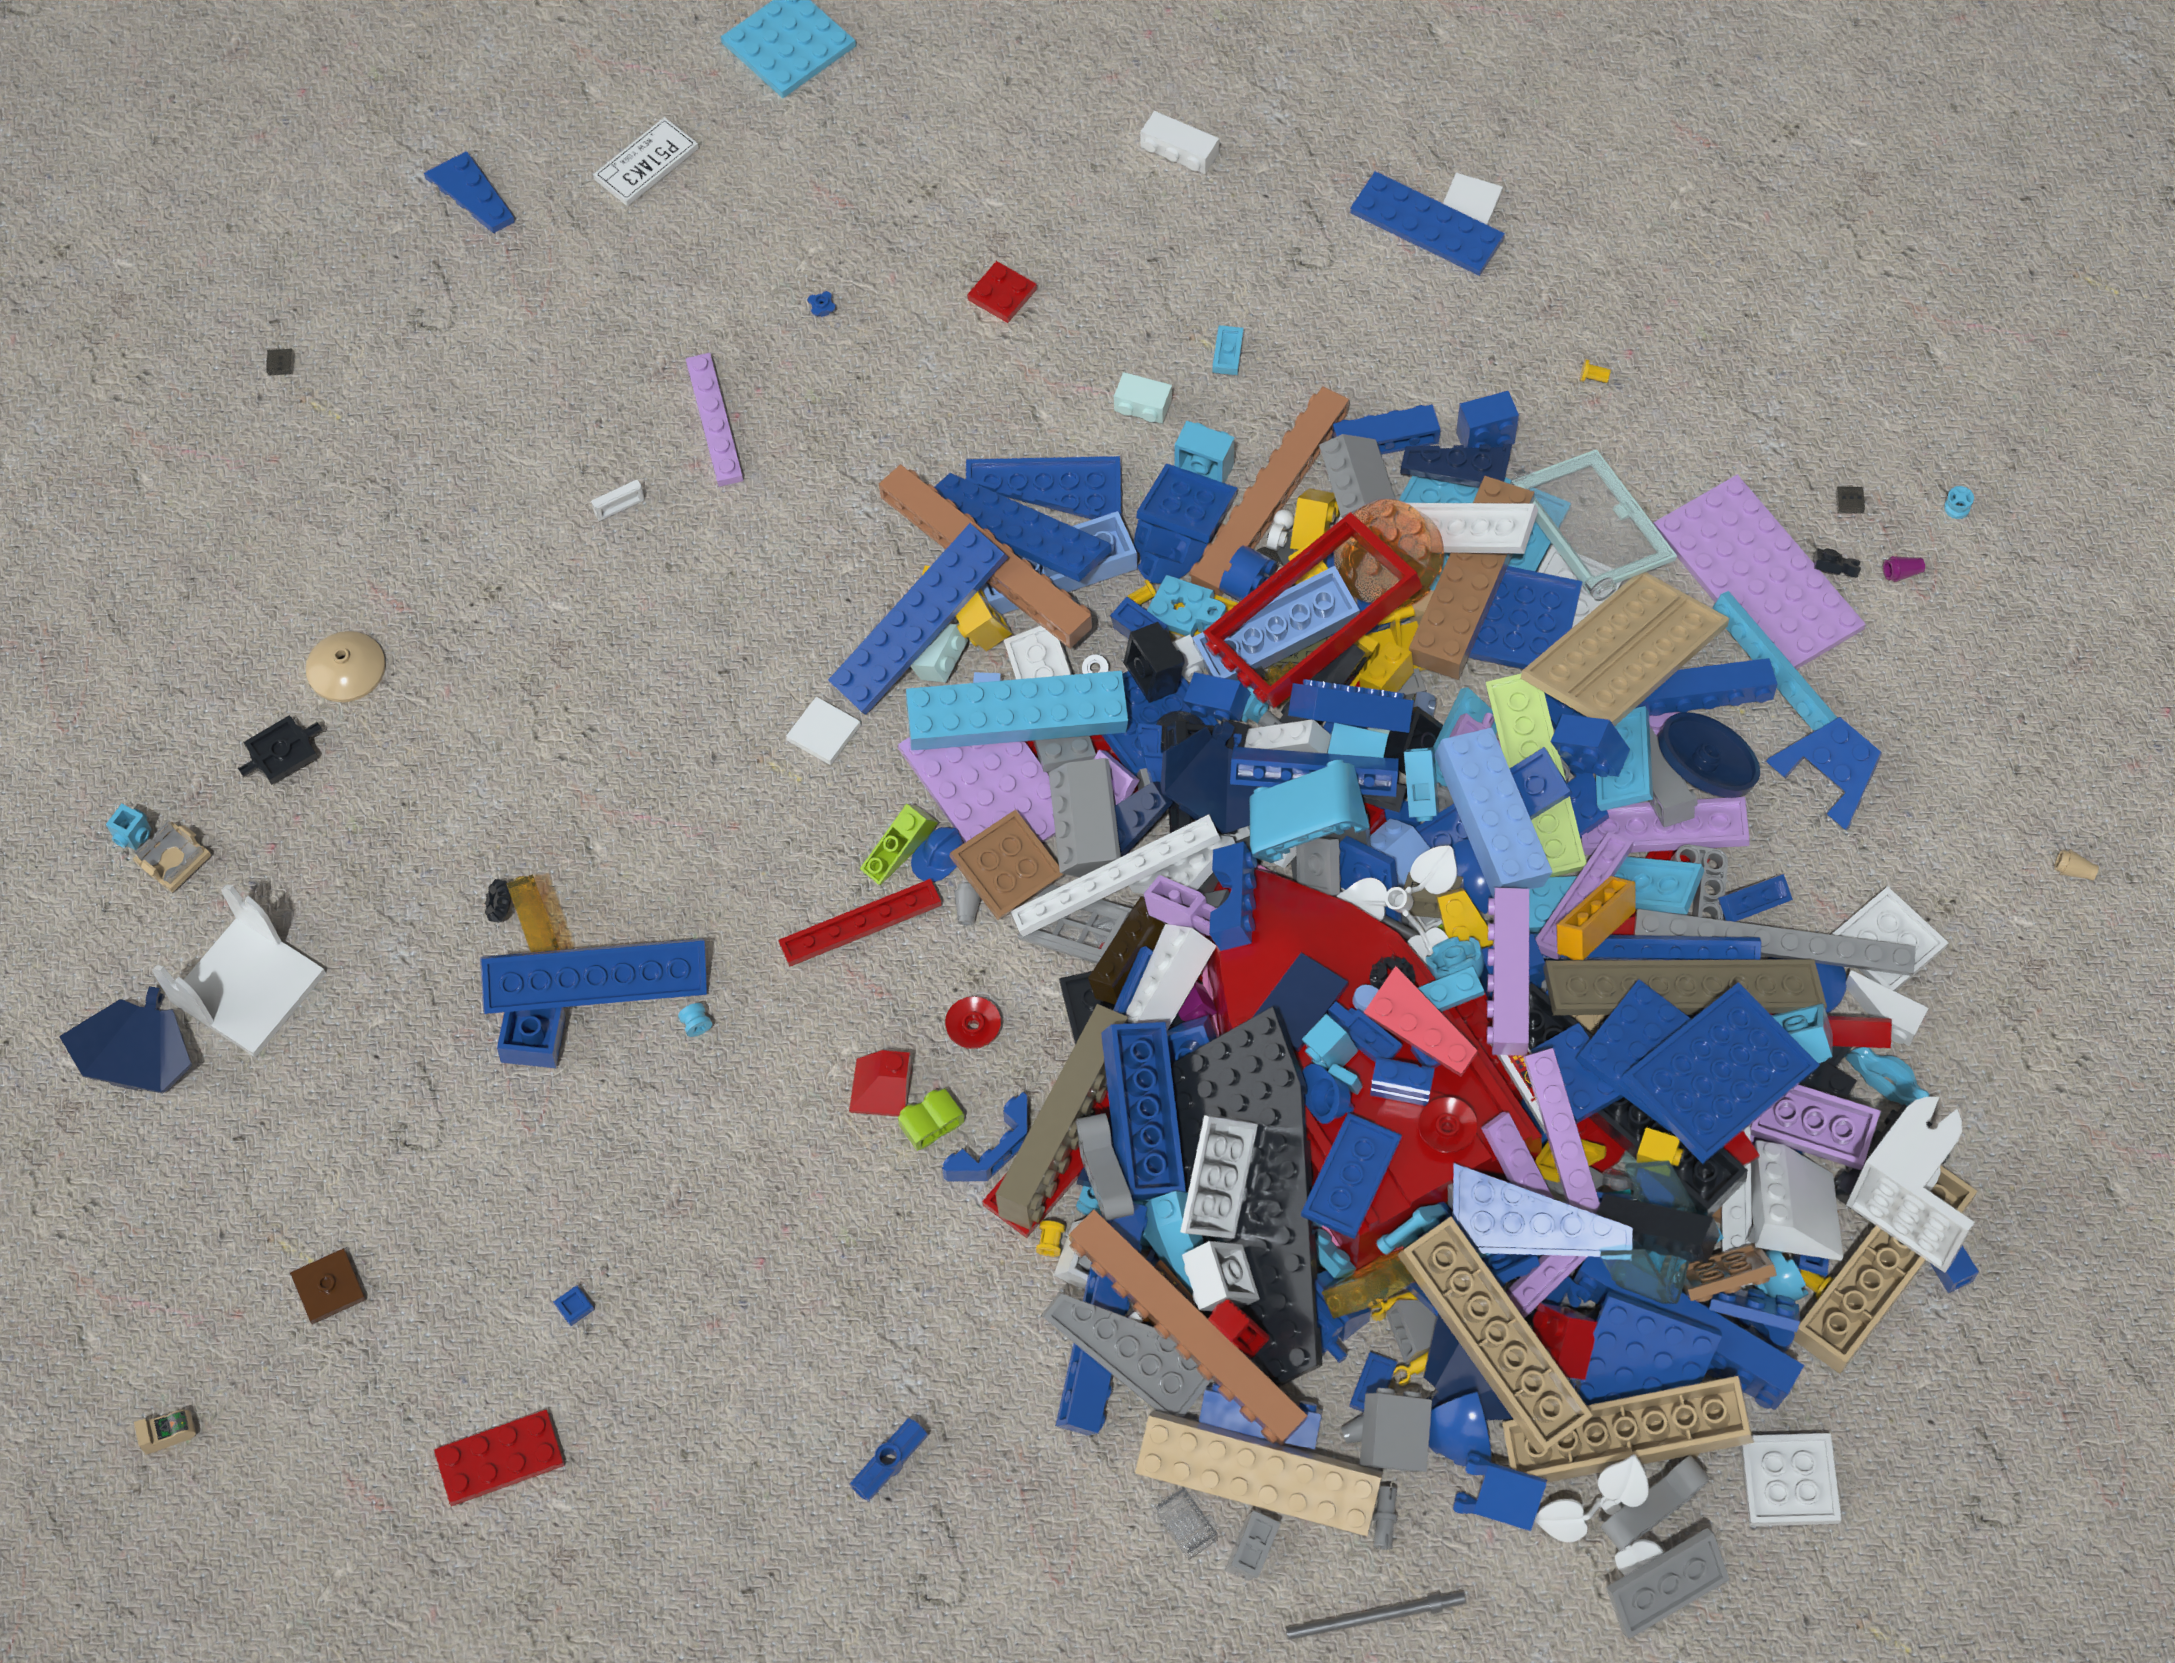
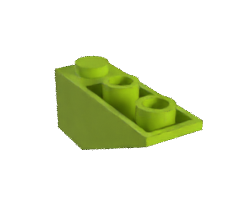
[860,803,938,885]

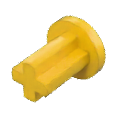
[1580,359,1611,383]
[1125,579,1156,605]
[1800,1269,1834,1300]

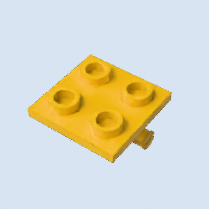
[1367,605,1426,671]

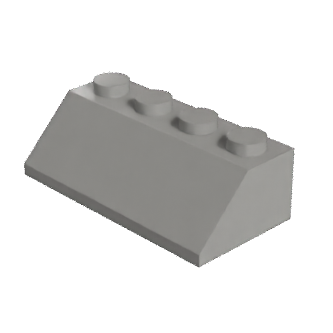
[1319,434,1400,528]
[1049,758,1121,877]

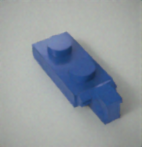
[1327,1002,1402,1063]

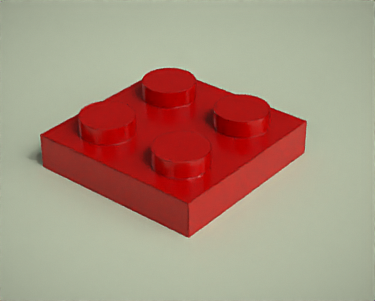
[967,261,1037,323]

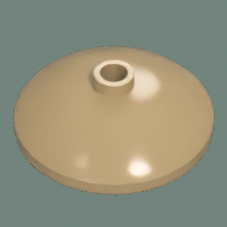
[306,631,385,702]

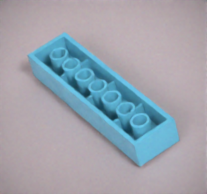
[906,671,1128,750]

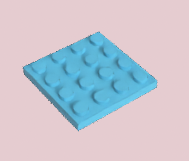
[720,0,856,98]

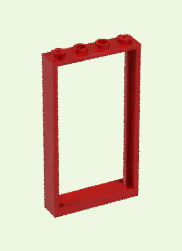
[1203,512,1422,709]

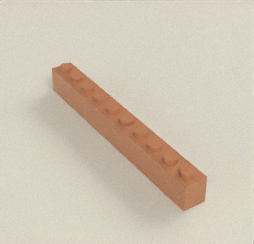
[1189,386,1349,597]
[879,464,1092,649]
[1069,1210,1307,1446]

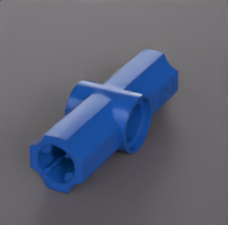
[849,1418,928,1502]

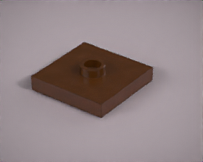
[290,1248,366,1325]

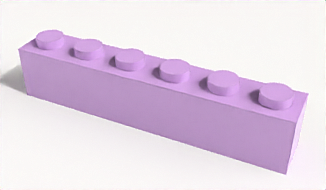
[1487,888,1529,1056]

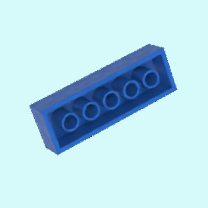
[1101,1022,1186,1201]

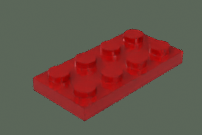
[433,1409,565,1507]

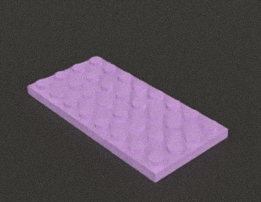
[1653,474,1866,670]

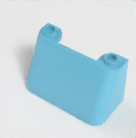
[1249,760,1370,863]

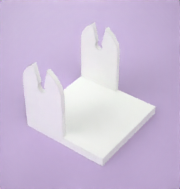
[152,884,326,1058]
[1846,1097,1975,1273]

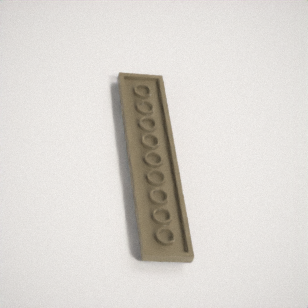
[1543,959,1827,1015]

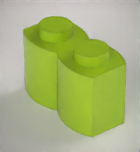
[898,1088,964,1151]

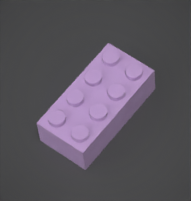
[1750,1085,1881,1170]

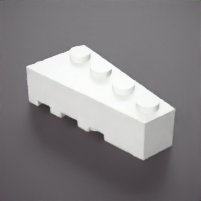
[1125,924,1216,1031]

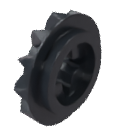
[484,879,511,923]
[1369,954,1416,990]

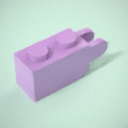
[1144,875,1217,936]

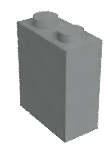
[1360,1388,1432,1472]

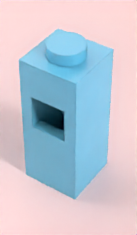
[1404,747,1439,822]

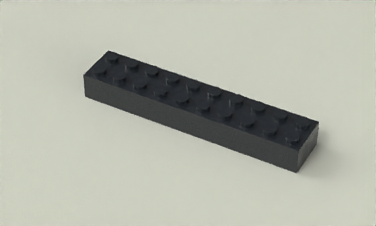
[1528,983,1748,1217]

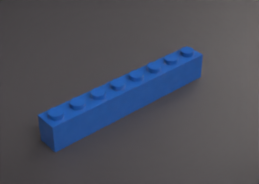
[1055,1203,1148,1436]

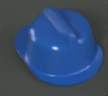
[911,827,964,882]
[1302,1064,1354,1124]

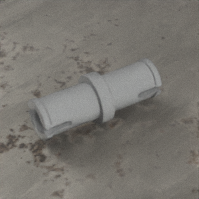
[1373,1486,1397,1550]

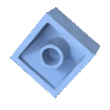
[1370,818,1430,888]

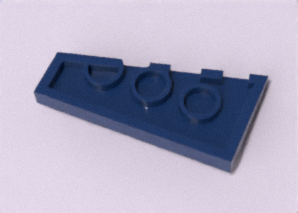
[1400,444,1512,488]
[1114,782,1173,857]

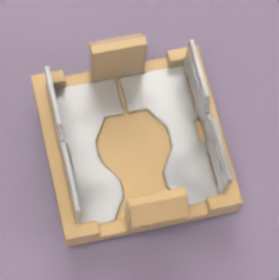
[133,820,211,893]

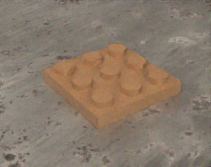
[949,809,1064,920]
[1674,1243,1777,1302]

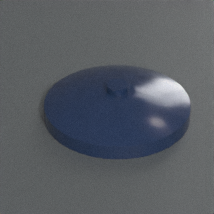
[1658,712,1760,798]

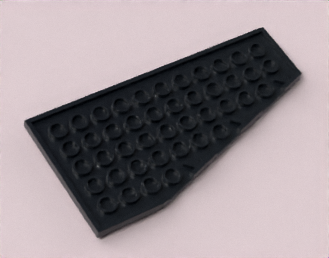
[1171,1007,1323,1388]

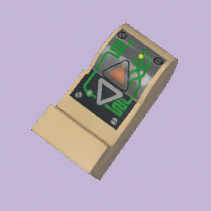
[134,1410,196,1455]

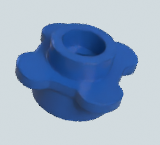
[808,291,835,317]

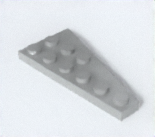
[1041,1292,1212,1418]

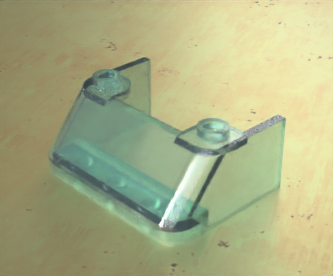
[1600,1161,1698,1304]

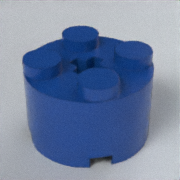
[1219,545,1277,602]

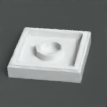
[1443,173,1503,225]
[786,697,861,765]

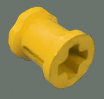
[1036,1221,1065,1257]

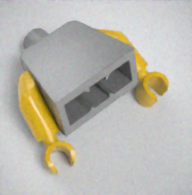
[1370,1292,1437,1386]

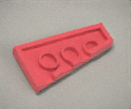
[1364,966,1477,1077]

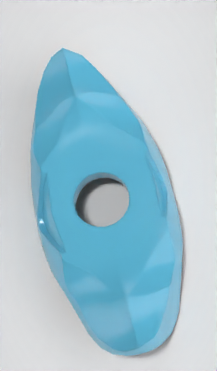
[1845,1047,1930,1106]

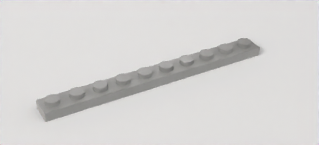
[1634,909,1916,976]

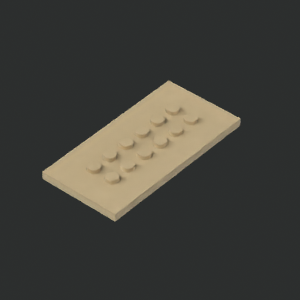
[1521,572,1730,726]

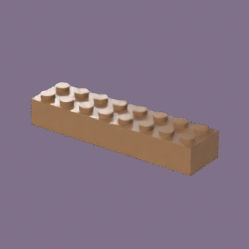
[1409,476,1534,680]

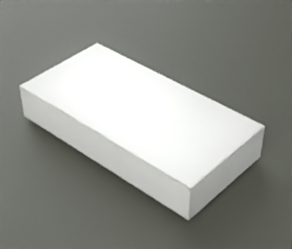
[591,479,645,521]

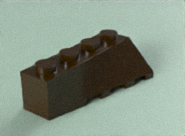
[1088,896,1168,1005]

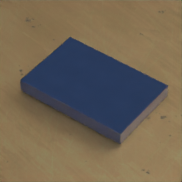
[1251,953,1349,1052]

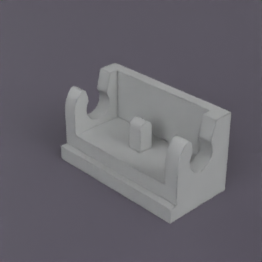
[1224,1510,1281,1581]

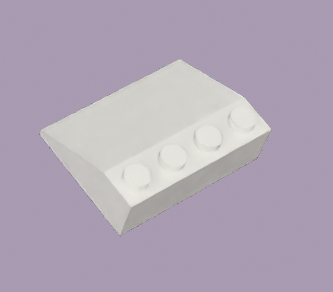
[1180,1115,1258,1239]
[1751,1140,1843,1261]

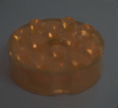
[1334,499,1444,609]

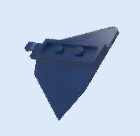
[1161,721,1258,834]
[59,986,192,1094]
[1423,1313,1514,1420]

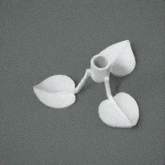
[1337,846,1457,969]
[1535,1455,1664,1576]

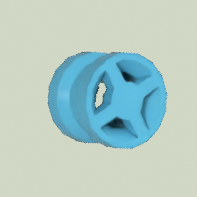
[1944,486,1974,519]
[678,1003,712,1037]

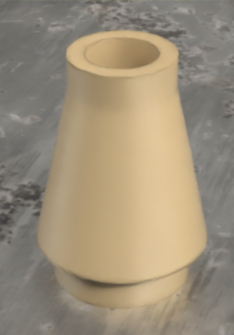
[2054,849,2099,881]

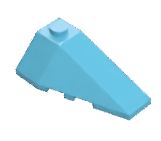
[1144,1191,1204,1311]

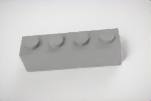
[1648,728,1698,827]

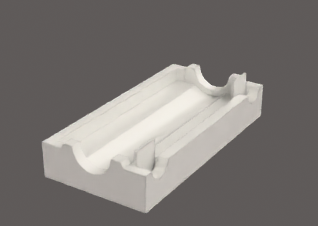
[1004,626,1072,679]

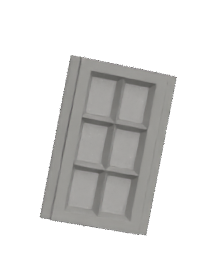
[1017,885,1132,964]

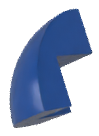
[1134,519,1207,583]
[1451,839,1493,914]
[1428,1392,1491,1467]

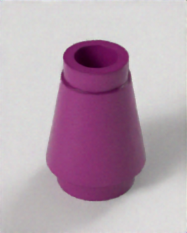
[1883,556,1925,582]

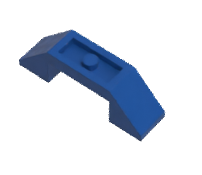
[942,1092,1028,1182]

